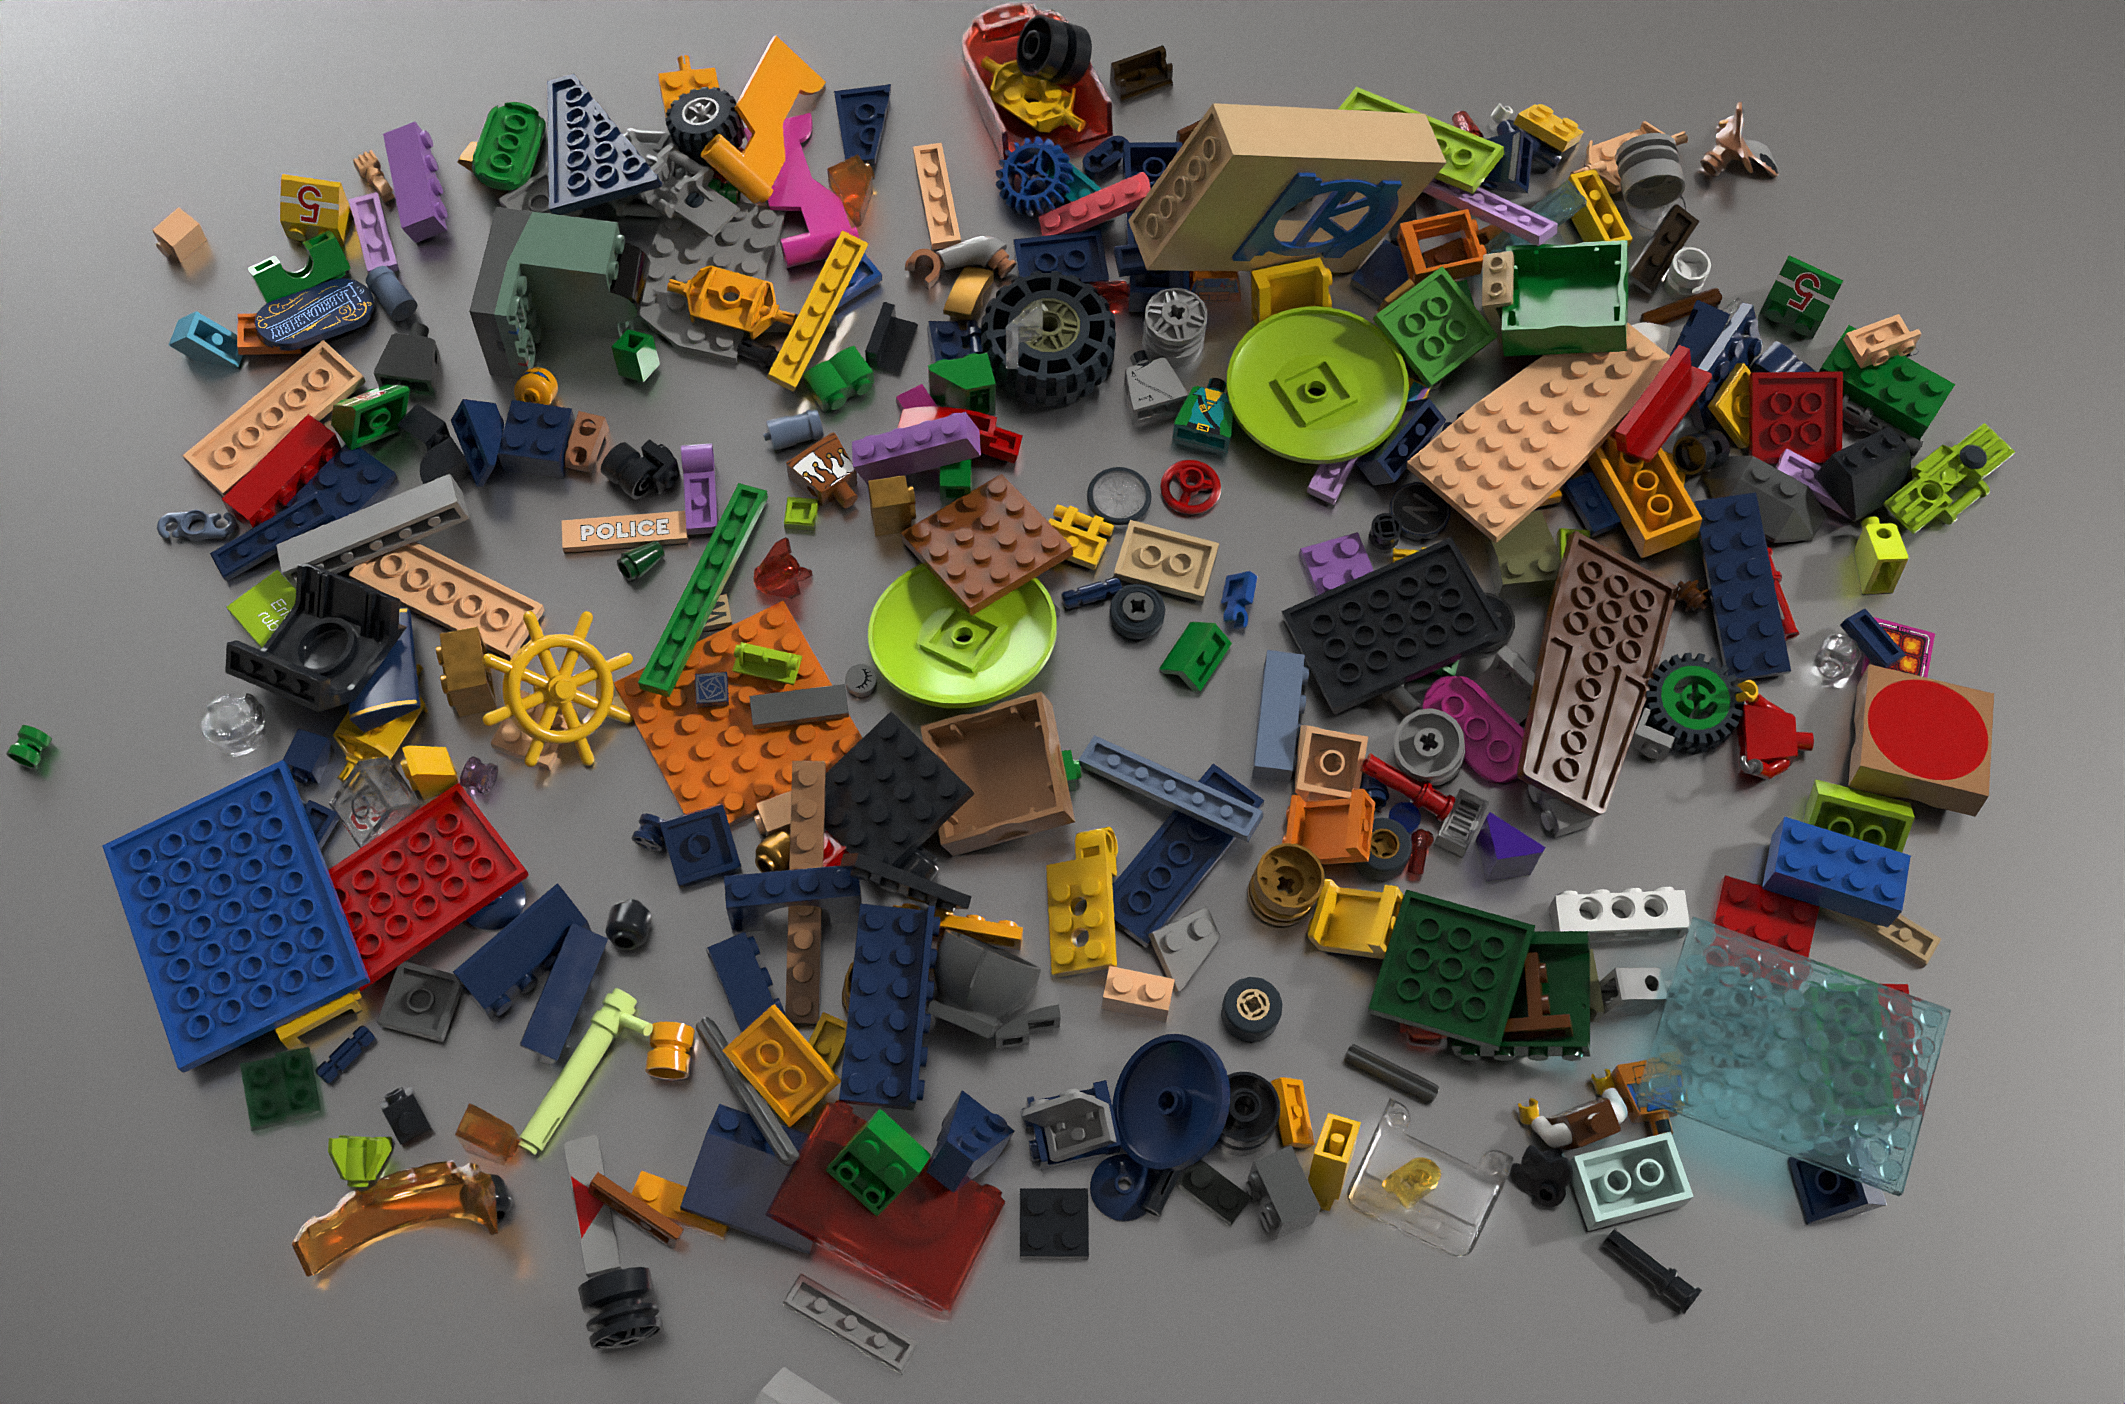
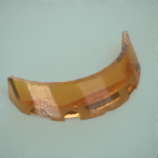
[292,1161,498,1277]

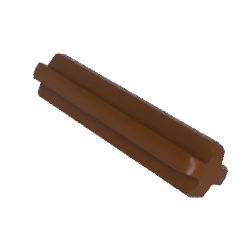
[1639,288,1722,325]

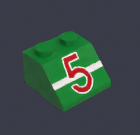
[1759,255,1844,338]
[331,385,410,450]

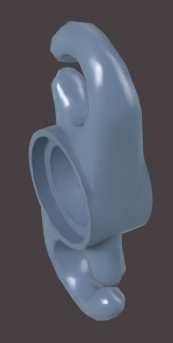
[157,509,236,541]

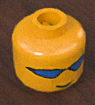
[514,367,558,405]

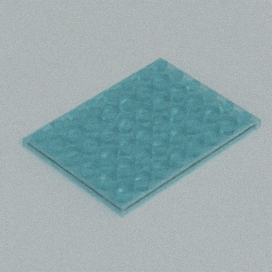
[1635,916,1951,1197]

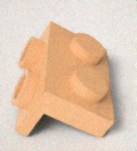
[1843,314,1922,368]

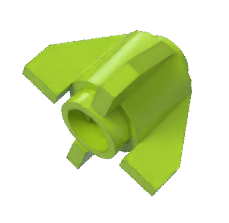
[328,1135,392,1187]

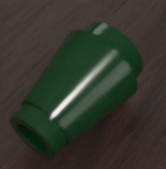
[617,541,665,581]

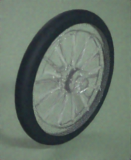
[1087,467,1152,525]

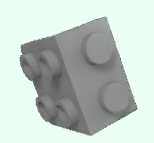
[1474,645,1535,725]
[1020,1089,1116,1162]

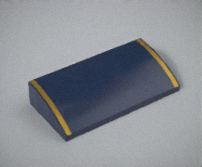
[348,607,420,733]

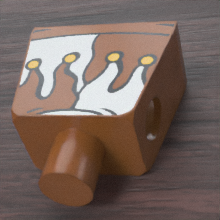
[786,432,858,508]

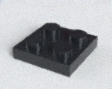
[1020,1188,1089,1259]

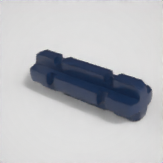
[1061,577,1122,609]
[315,1025,375,1083]

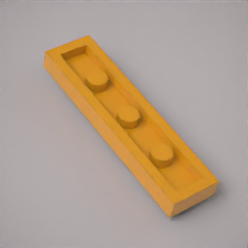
[893,903,1023,950]

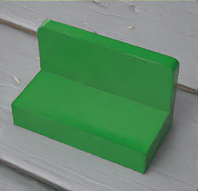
[1159,622,1232,691]

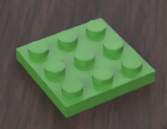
[1373,266,1498,389]

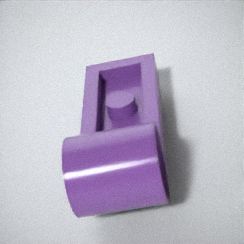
[681,443,718,535]

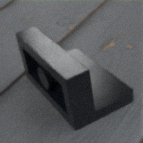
[865,302,918,375]

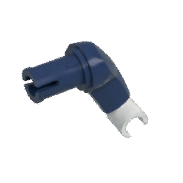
[1491,103,1561,169]

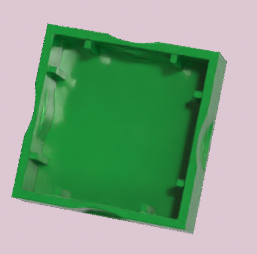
[1501,240,1629,356]

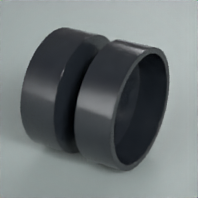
[1016,15,1092,86]
[1214,1072,1280,1156]

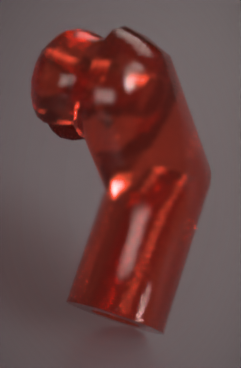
[1407,829,1434,875]

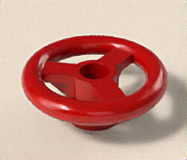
[1160,460,1221,514]

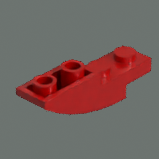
[897,406,1023,464]

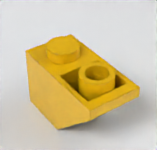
[400,746,460,800]

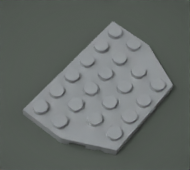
[632,201,786,365]

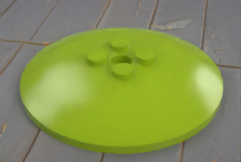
[1226,306,1409,464]
[868,563,1057,708]

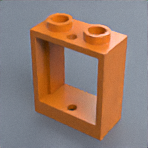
[1397,209,1487,285]

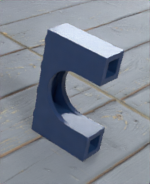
[724,866,862,934]

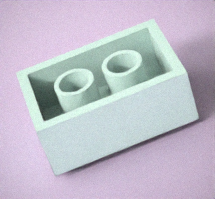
[1570,1132,1694,1231]

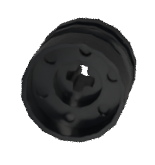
[578,1267,664,1350]

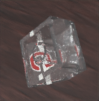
[329,756,422,848]

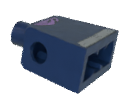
[1481,130,1534,193]

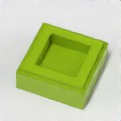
[784,496,819,531]

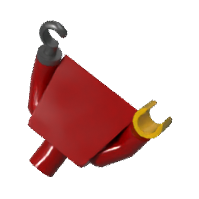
[1736,680,1814,780]

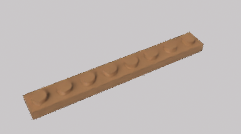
[785,761,826,1024]

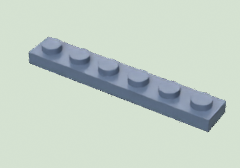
[1079,735,1264,843]

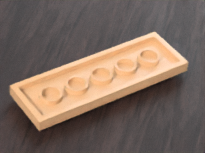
[182,340,366,496]
[349,542,545,660]

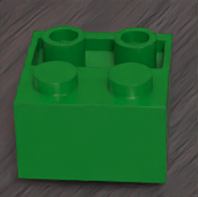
[928,353,996,415]
[825,1109,931,1216]

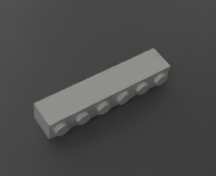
[276,474,469,589]

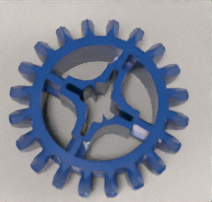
[995,136,1074,217]

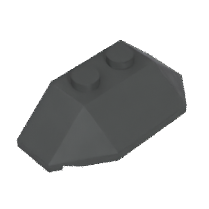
[1704,456,1827,543]

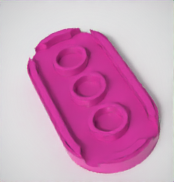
[1423,676,1525,783]

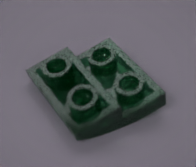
[240,1047,321,1132]

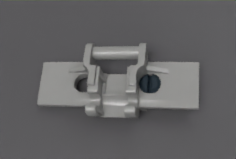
[631,138,740,238]

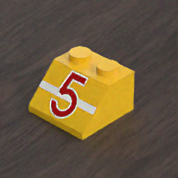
[280,174,353,245]

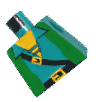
[1172,378,1234,453]

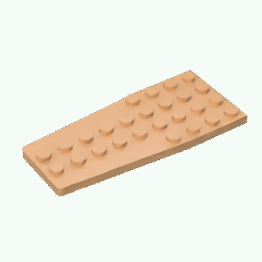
[1407,323,1670,544]

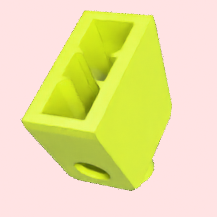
[1854,517,1909,594]

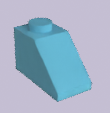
[169,311,243,368]

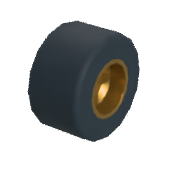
[1353,817,1412,881]

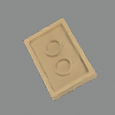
[1113,520,1219,602]

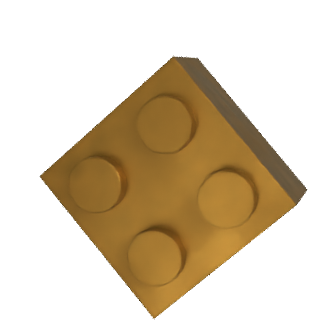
[436,626,497,717]

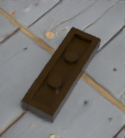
[1628,204,1700,294]

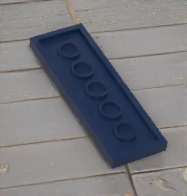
[1694,492,1791,681]
[1112,763,1265,948]

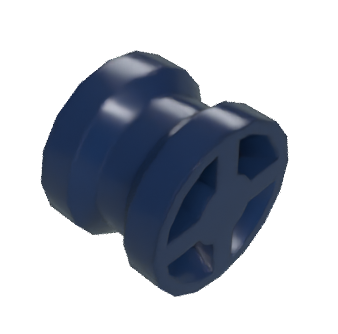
[631,813,664,851]

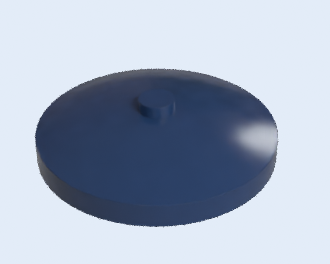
[1112,1034,1230,1172]

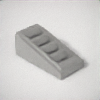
[1434,788,1489,857]

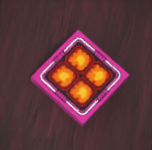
[1861,617,1935,678]

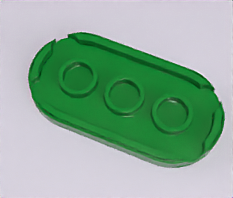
[472,102,546,190]

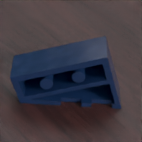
[1670,300,1730,368]
[927,1090,1015,1193]

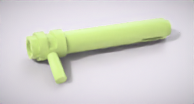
[518,988,653,1155]

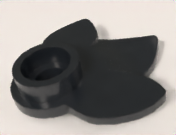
[1507,1145,1573,1207]

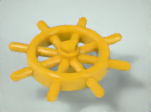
[482,611,633,767]

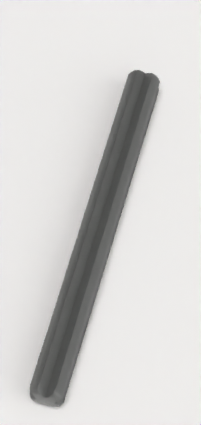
[696,1017,799,1166]

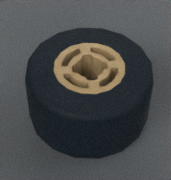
[1221,977,1283,1042]

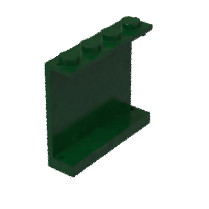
[1452,931,1590,1061]

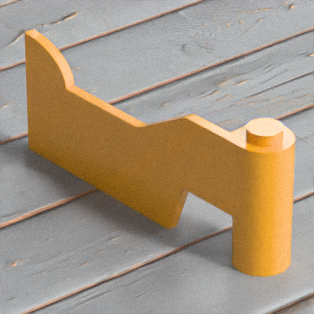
[701,36,826,204]

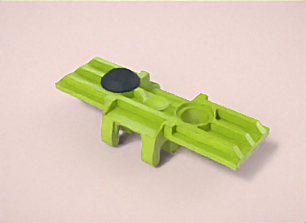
[1883,423,2015,535]

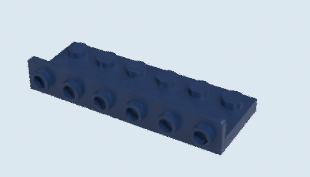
[838,903,940,1111]

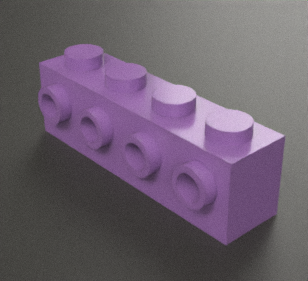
[383,121,448,243]
[852,412,981,485]

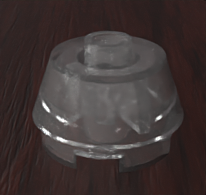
[201,693,266,756]

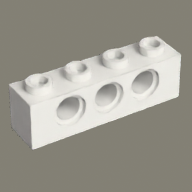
[1549,887,1690,942]

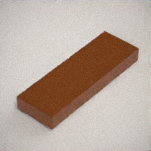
[588,1172,684,1248]

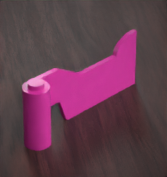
[744,113,859,268]

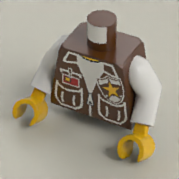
[1518,1069,1628,1150]

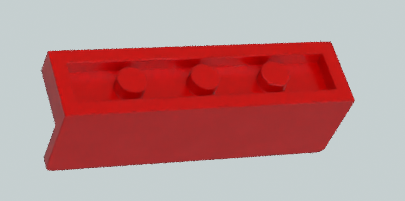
[1615,345,1712,462]

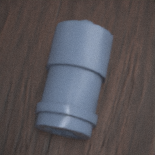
[366,266,418,321]
[763,410,824,451]

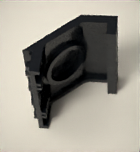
[225,563,407,712]

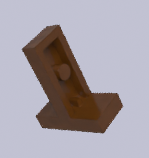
[1504,952,1573,1042]

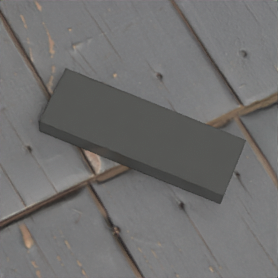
[749,684,849,730]

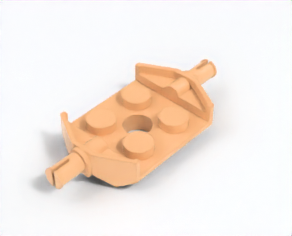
[1570,121,1688,194]

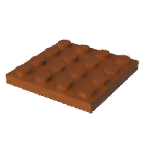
[900,474,1073,616]

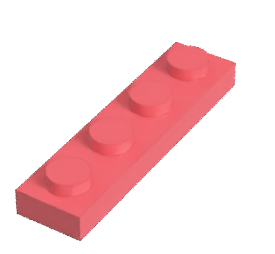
[1039,172,1151,236]

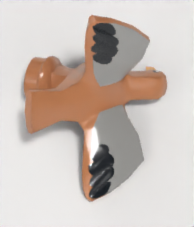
[1700,102,1779,178]

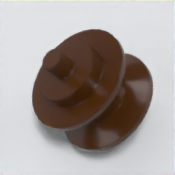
[1675,579,1709,612]

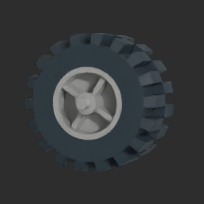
[665,87,745,165]

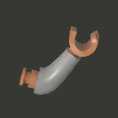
[905,236,1016,290]

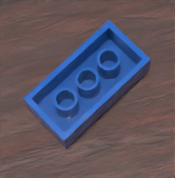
[1762,817,1911,928]

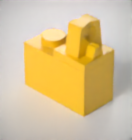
[1308,1113,1361,1211]

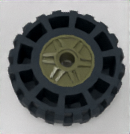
[981,271,1116,406]

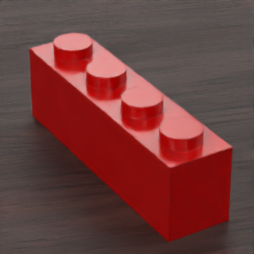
[221,414,342,530]

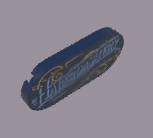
[255,279,374,351]

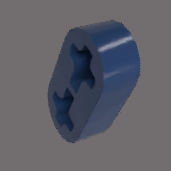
[1082,135,1129,181]

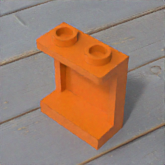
[1282,789,1376,864]

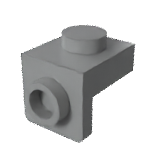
[1630,708,1675,760]

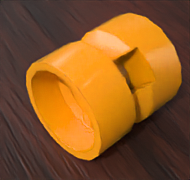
[645,1021,695,1080]

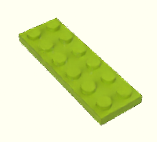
[1338,87,1504,194]

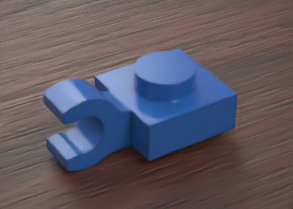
[1221,571,1258,629]

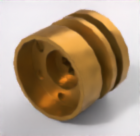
[1248,843,1325,926]

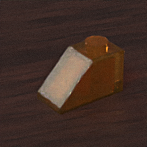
[827,154,875,228]
[455,1103,519,1166]

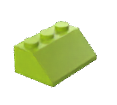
[1803,779,1915,853]

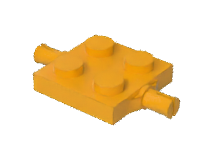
[658,55,719,118]

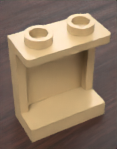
[1482,251,1514,343]

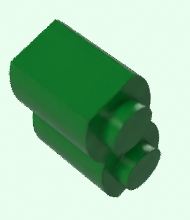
[803,346,875,412]

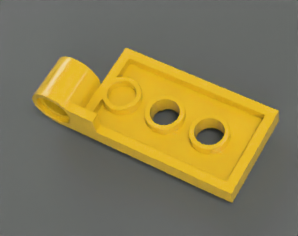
[1046,827,1118,978]

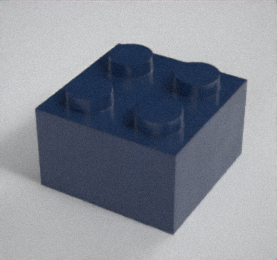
[498,400,575,479]

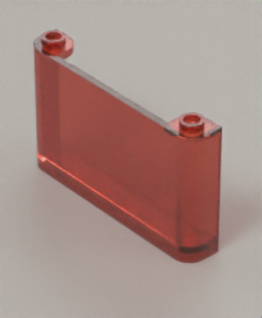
[765,1100,1006,1316]

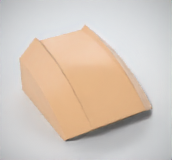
[1295,725,1368,802]

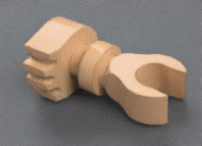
[353,150,395,203]

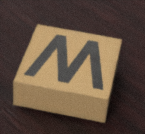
[702,594,733,632]

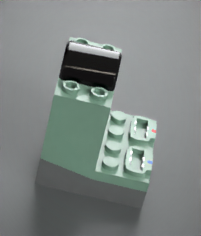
[469,207,651,379]

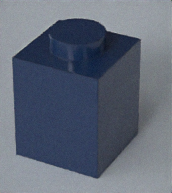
[283,728,335,784]

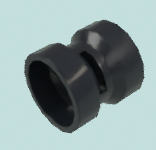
[1368,513,1402,554]

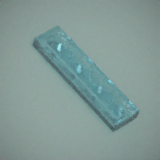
[1484,179,1587,254]

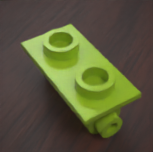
[732,642,802,685]

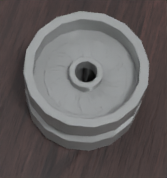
[1393,708,1465,786]

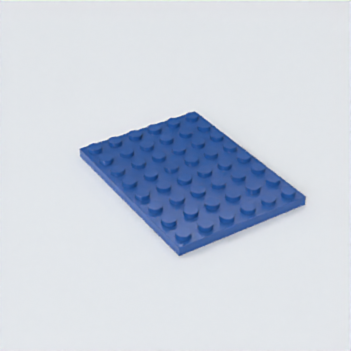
[102,760,371,1073]

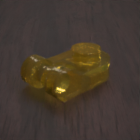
[1382,1157,1442,1210]

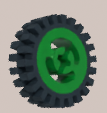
[1641,652,1744,753]

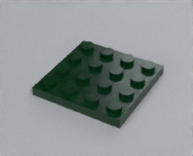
[1368,889,1535,1051]

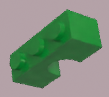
[247,230,351,304]

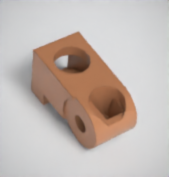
[565,411,610,473]

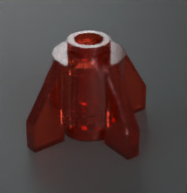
[753,537,813,599]

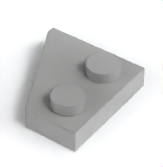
[1148,907,1221,992]

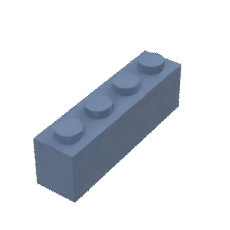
[1252,650,1309,783]

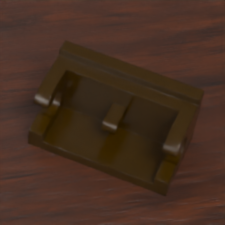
[1110,45,1173,104]

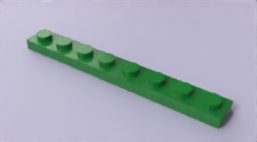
[638,483,768,697]

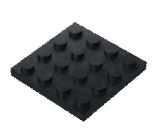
[824,712,975,868]

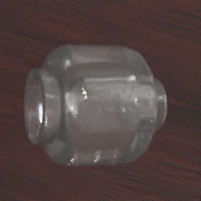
[1814,634,1861,680]

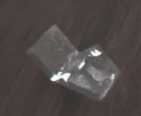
[1006,300,1043,369]

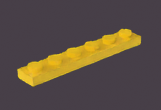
[767,230,869,392]

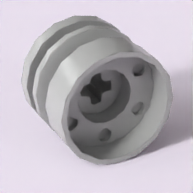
[1615,133,1686,210]
[1142,288,1208,368]

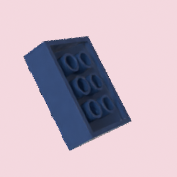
[680,1104,845,1255]

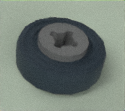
[1109,584,1166,640]

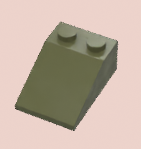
[1483,511,1561,600]

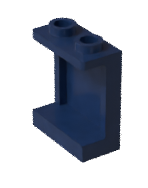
[1021,1080,1121,1170]

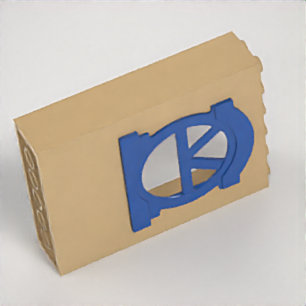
[1128,103,1447,273]

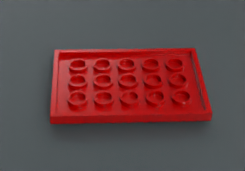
[328,782,529,991]

